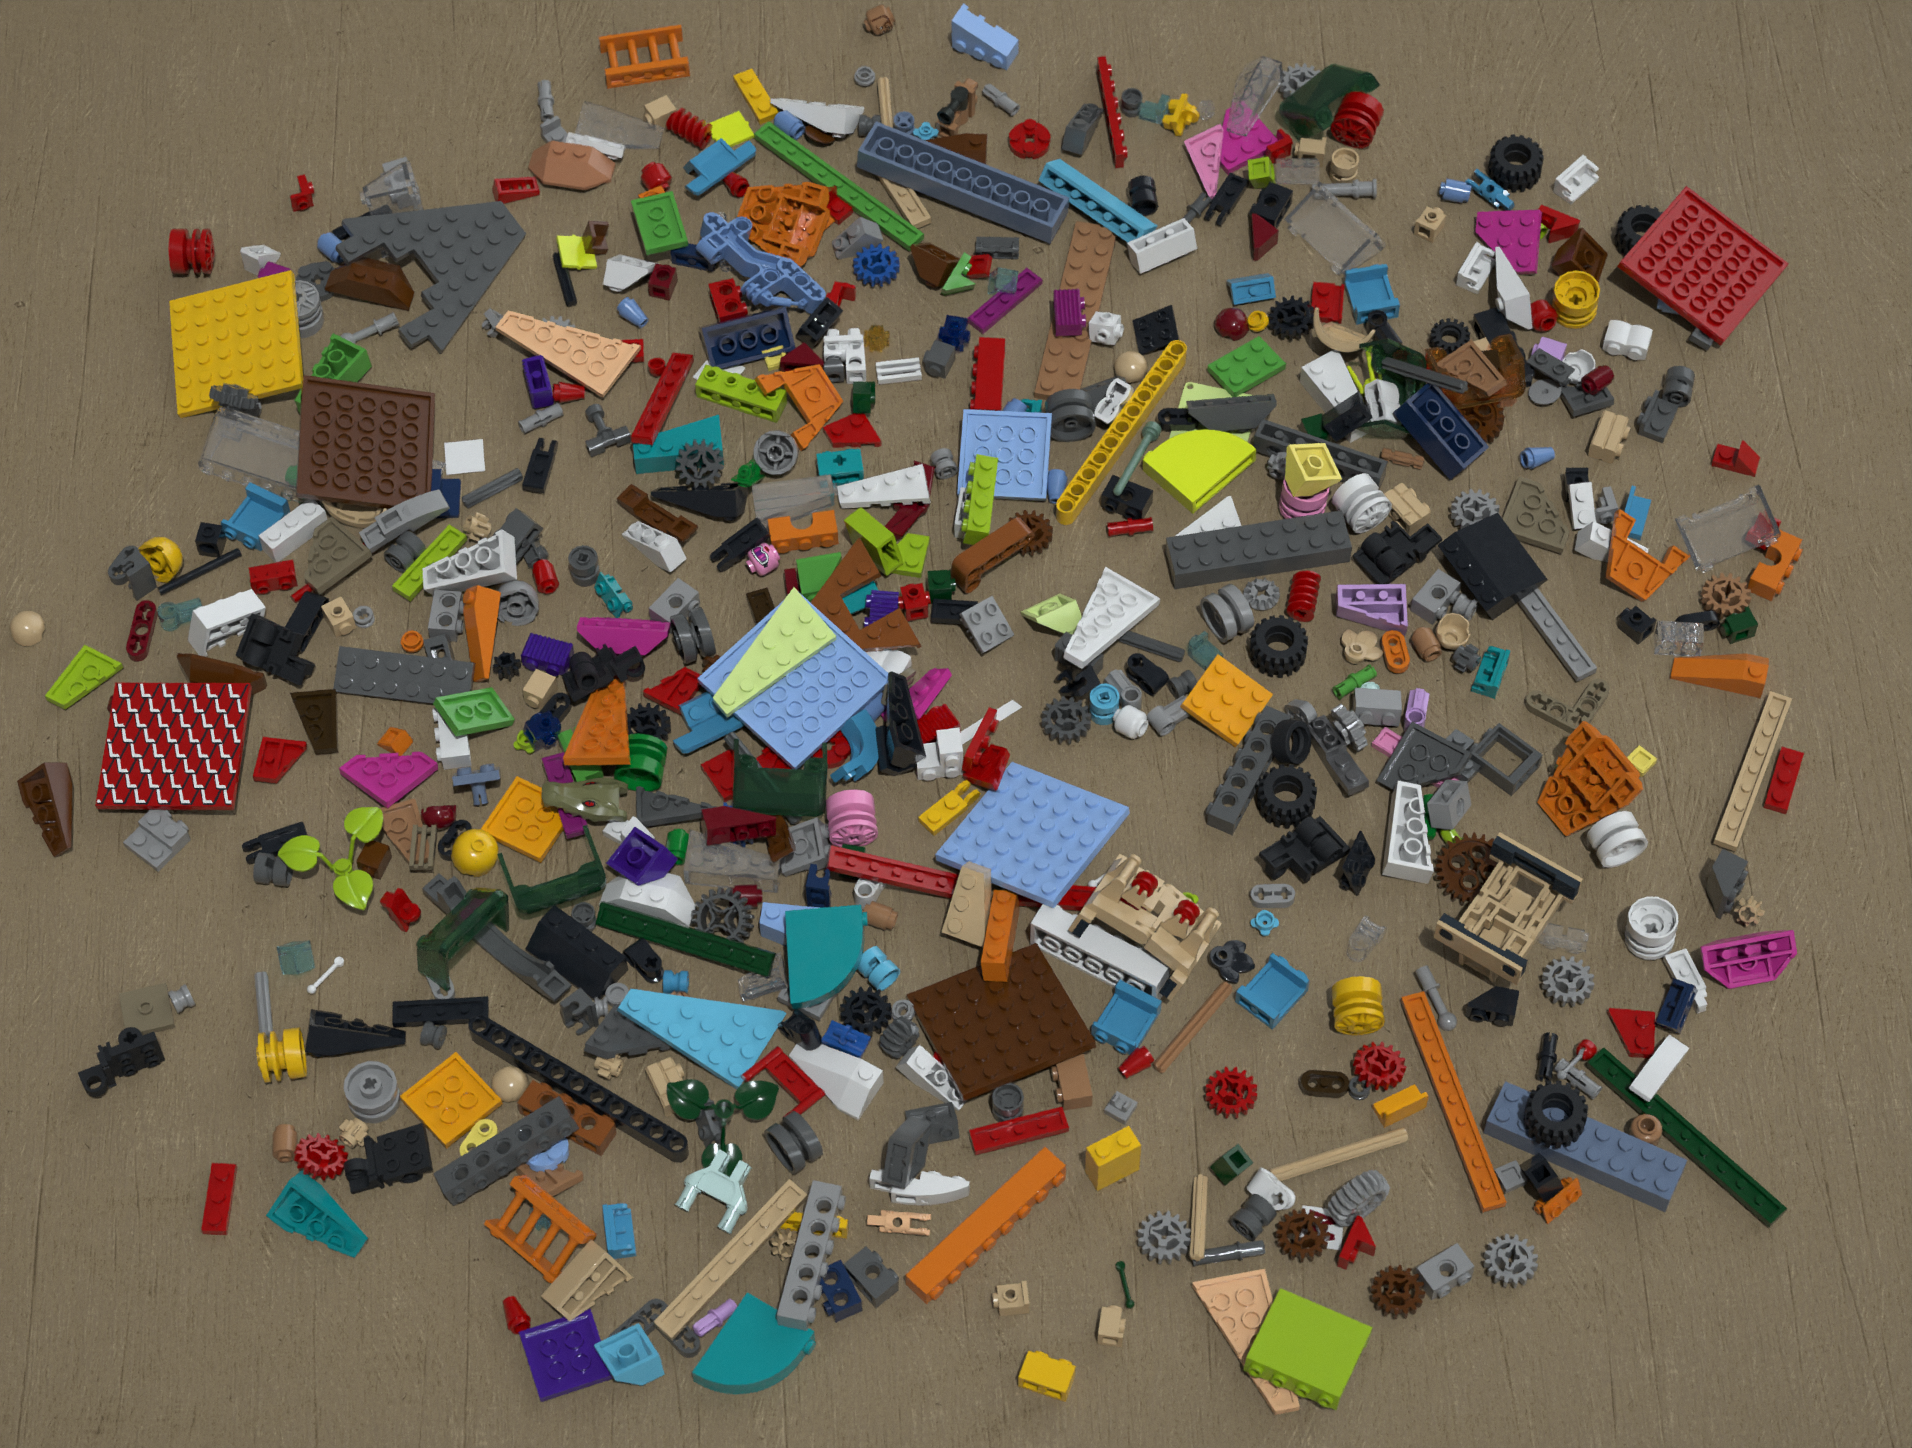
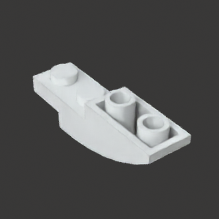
[869,1169,970,1205]

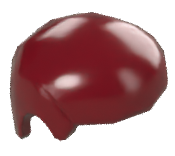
[1214,307,1249,341]
[421,805,456,830]

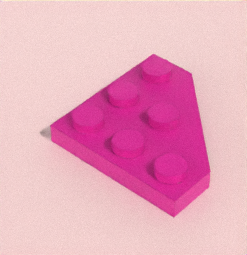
[1220,101,1278,175]
[1476,210,1542,274]
[339,752,438,809]

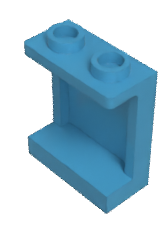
[1344,264,1400,325]
[220,482,290,551]
[1235,953,1309,1030]
[1091,980,1162,1055]

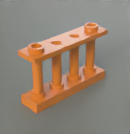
[599,25,690,89]
[484,1175,597,1284]

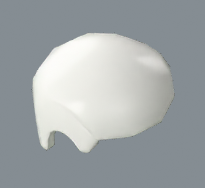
[1562,349,1595,384]

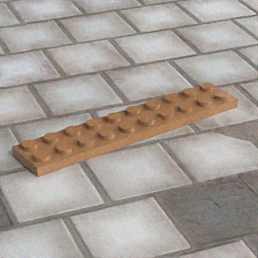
[1034,221,1117,400]

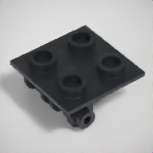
[1132,304,1179,355]
[1339,831,1376,896]

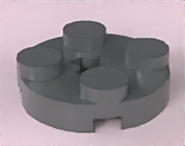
[296,261,335,302]

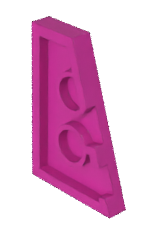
[881,668,952,722]

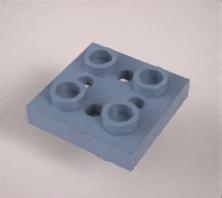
[452,763,501,805]

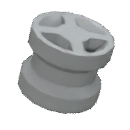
[1452,594,1479,621]
[168,984,195,1013]

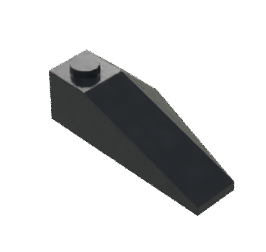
[651,482,749,520]

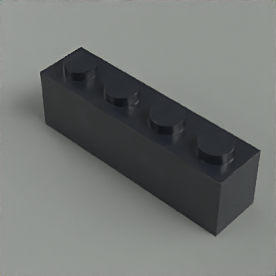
[1472,307,1534,393]

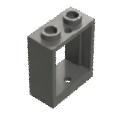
[1469,723,1543,796]
[882,1116,932,1189]

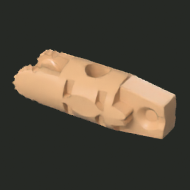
[867,1210,931,1236]

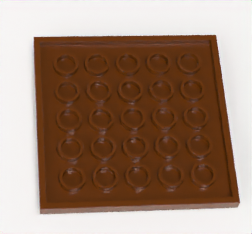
[296,375,435,509]
[906,943,1096,1101]

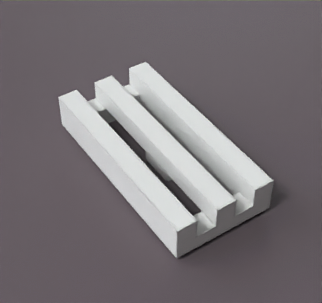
[876,357,922,384]

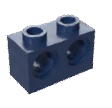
[819,1260,863,1323]

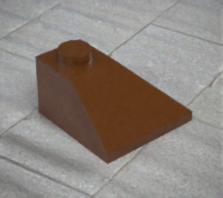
[1551,227,1608,283]
[910,242,960,288]

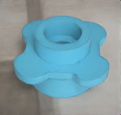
[913,122,938,140]
[1251,910,1279,936]

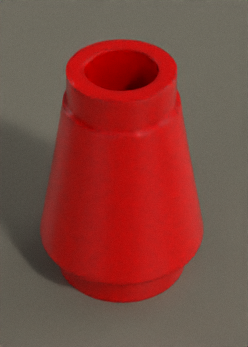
[722,172,750,197]
[553,382,585,403]
[1118,1046,1155,1079]
[502,1296,531,1334]

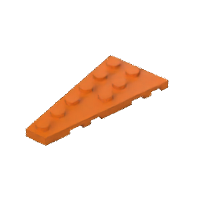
[563,675,630,766]

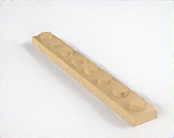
[1713,691,1792,852]
[654,1179,808,1341]

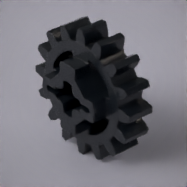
[1268,295,1314,340]
[627,702,671,740]
[840,986,892,1037]

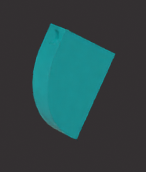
[785,905,868,1009]
[692,1292,816,1394]

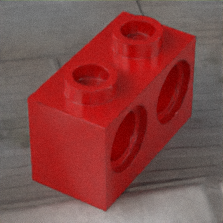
[708,278,748,322]

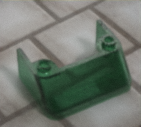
[1357,338,1427,439]
[732,739,828,817]
[497,825,607,914]
[416,887,509,991]

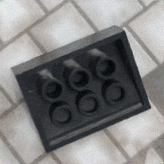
[1438,513,1548,620]

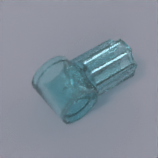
[157,598,202,631]

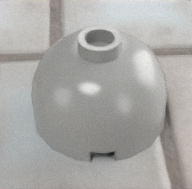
[754,430,799,475]
[498,580,539,626]

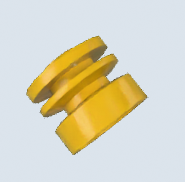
[1552,271,1600,329]
[1331,976,1385,1035]
[256,1027,307,1083]

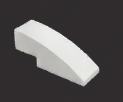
[1629,1035,1689,1102]

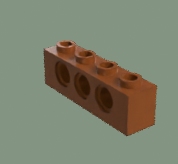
[517,1080,617,1156]

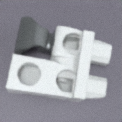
[824,328,866,384]

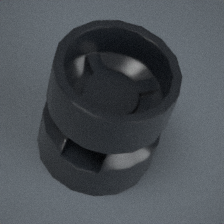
[1128,176,1158,216]

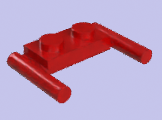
[741,1046,825,1117]

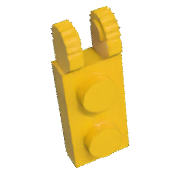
[918,780,981,836]

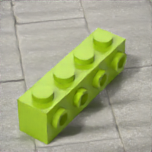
[695,365,787,423]
[961,454,998,545]

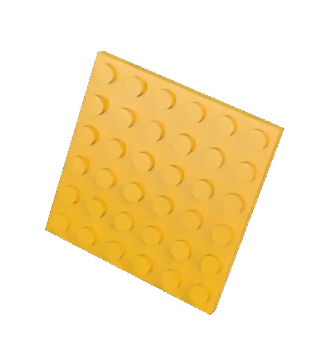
[169,270,303,418]

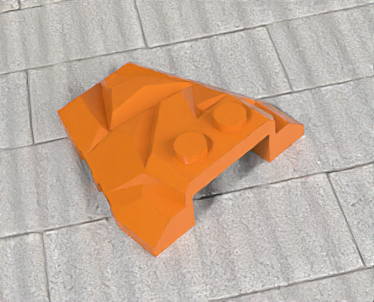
[737,182,830,267]
[1537,721,1643,836]

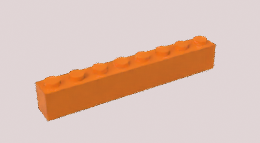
[905,1147,1066,1304]

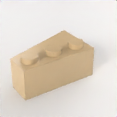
[942,861,992,947]
[541,1240,633,1321]

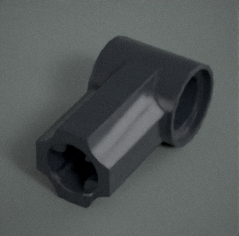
[1366,310,1403,354]

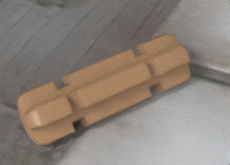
[1381,448,1424,469]

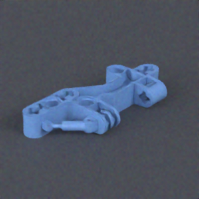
[696,212,826,314]

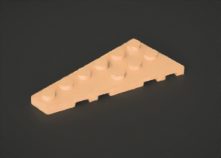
[496,310,641,398]
[1192,1269,1300,1415]

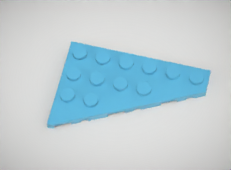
[617,989,787,1090]

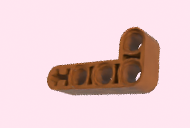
[951,517,1035,594]

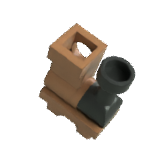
[936,78,978,137]

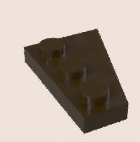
[290,689,338,754]

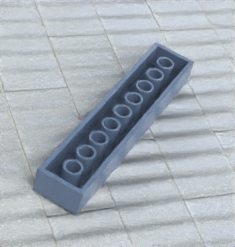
[857,122,1070,244]

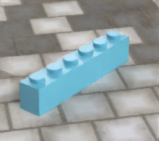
[1038,159,1157,242]

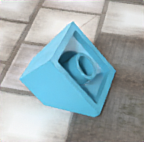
[594,1323,665,1385]

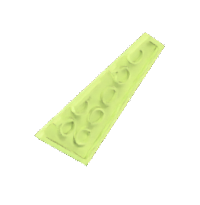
[713,587,836,718]

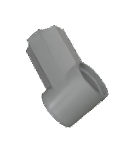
[1104,669,1142,710]
[1147,695,1190,736]

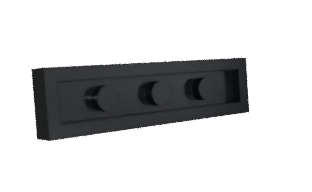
[392,996,489,1027]

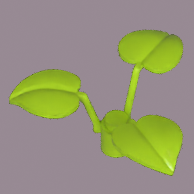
[278,807,383,910]

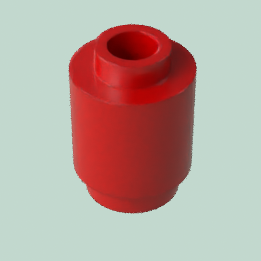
[532,559,559,594]

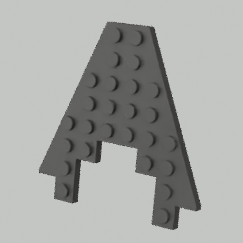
[335,201,526,354]

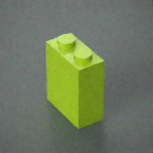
[844,507,904,576]

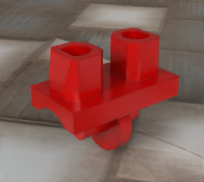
[380,888,421,932]

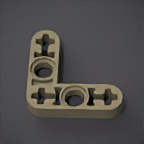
[1525,679,1610,734]

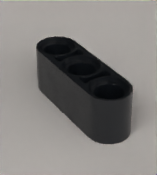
[285,591,329,653]

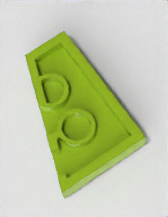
[45,644,123,710]

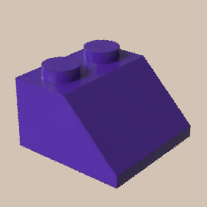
[606,827,678,886]

